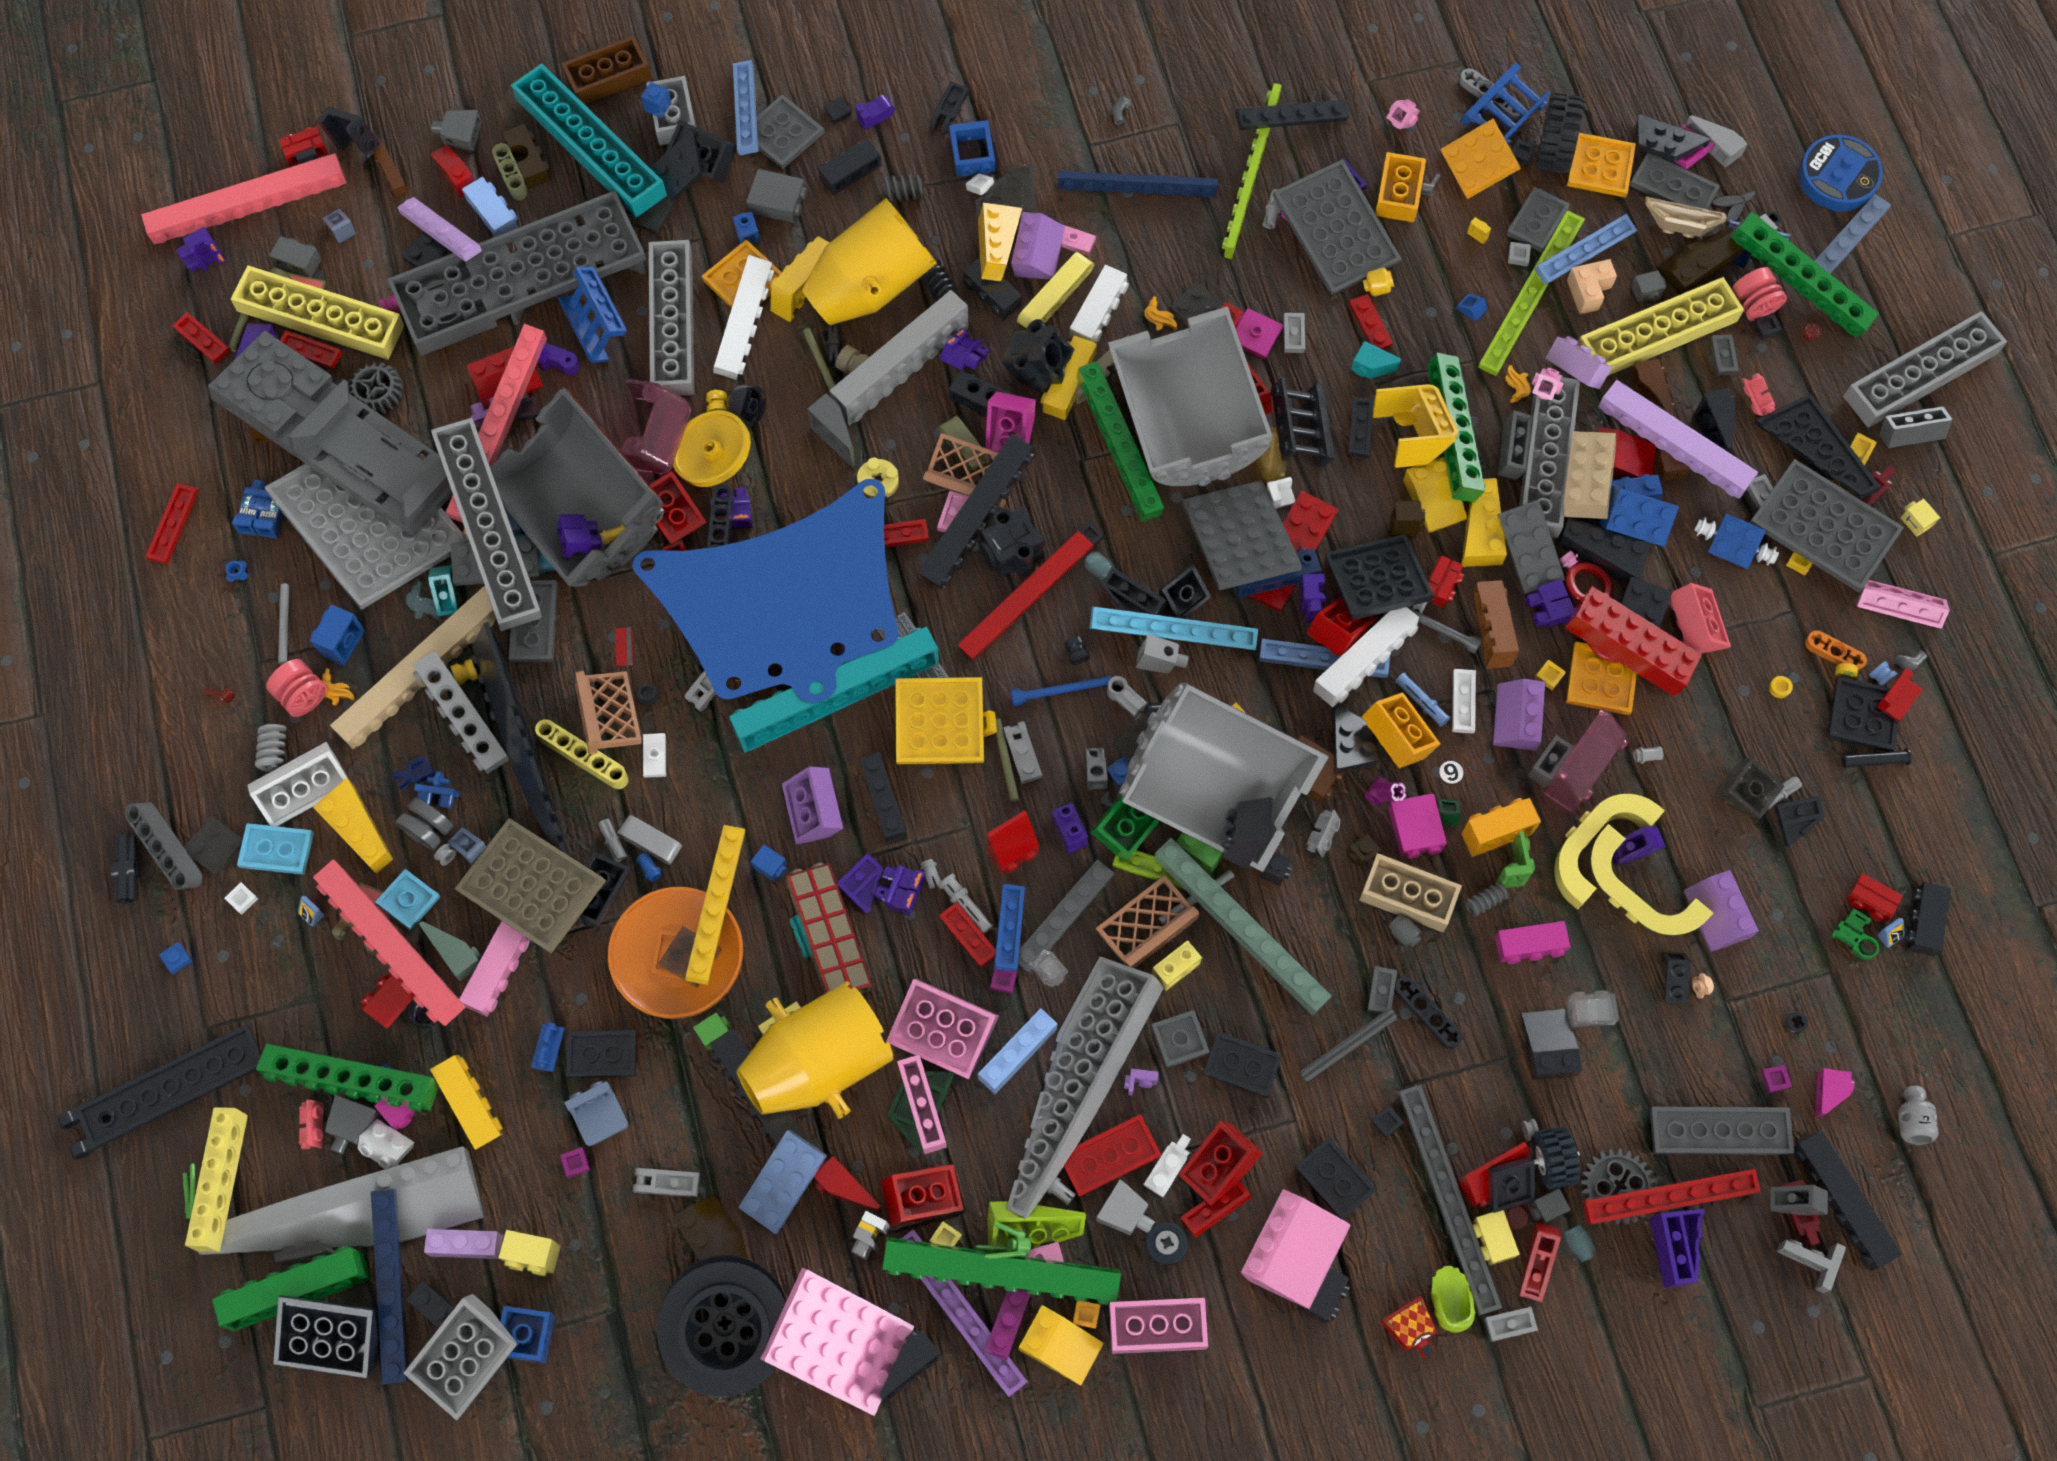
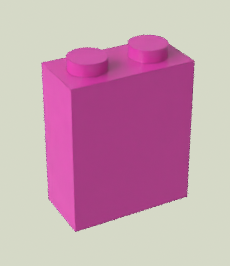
[1388,794,1447,859]

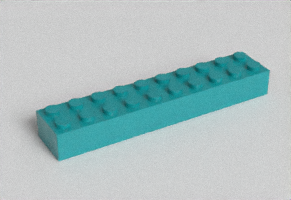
[511,63,667,218]
[729,626,939,753]

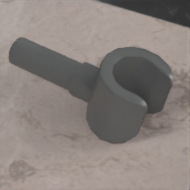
[1421,173,1441,196]

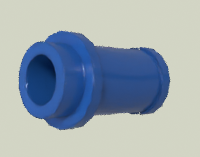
[636,853,661,882]

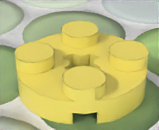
[857,458,899,498]

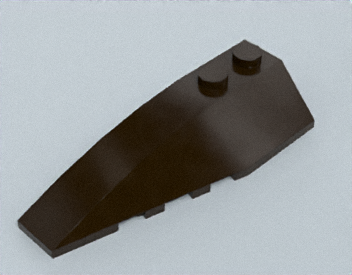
[1656,214,1778,295]
[673,1195,754,1337]

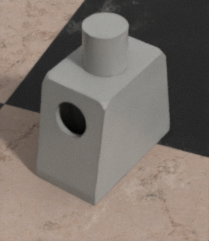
[1135,634,1189,673]
[1096,1180,1155,1235]

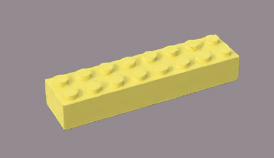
[231,266,404,360]
[1577,277,1744,376]

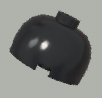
[727,384,766,426]

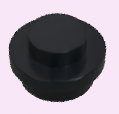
[637,684,659,705]

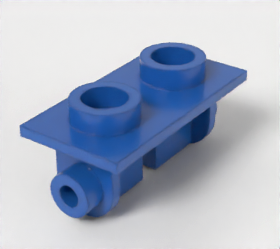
[531,1022,565,1072]

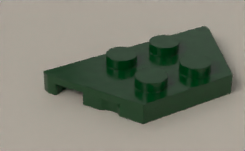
[887,1070,956,1154]

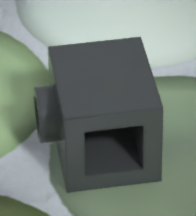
[1631,271,1666,303]

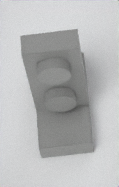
[1777,1239,1846,1293]

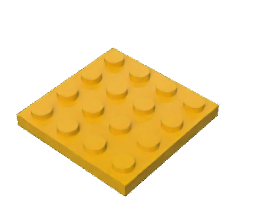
[896,677,984,764]

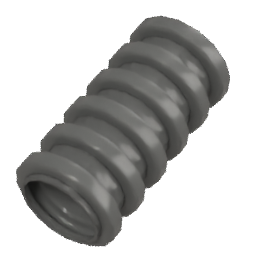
[1466,882,1508,917]

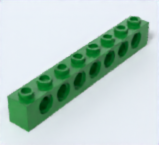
[1730,212,1879,338]
[1427,353,1485,503]
[1076,361,1164,523]
[256,1044,439,1112]

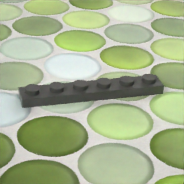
[1018,860,1114,974]

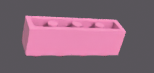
[459,921,530,1017]
[897,1055,947,1154]

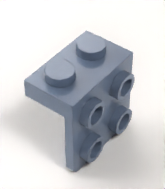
[564,1081,628,1146]

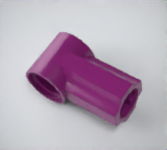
[1365,777,1406,806]

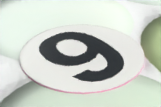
[1439,761,1463,784]

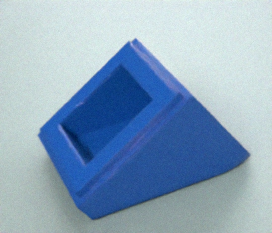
[1456,293,1487,321]

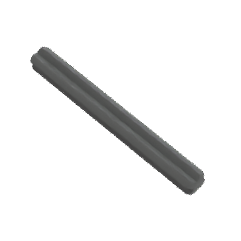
[1300,1009,1397,1082]

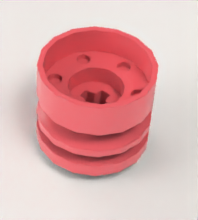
[1731,267,1787,321]
[266,659,327,717]

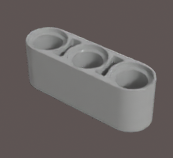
[617,815,682,865]

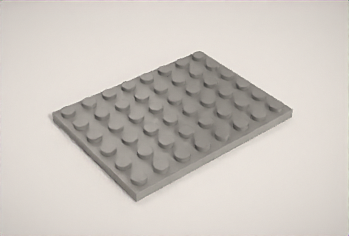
[264,452,469,610]

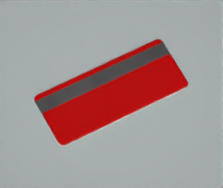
[615,627,633,666]

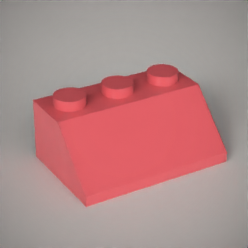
[1670,583,1731,654]

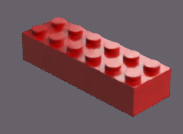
[1565,586,1702,697]

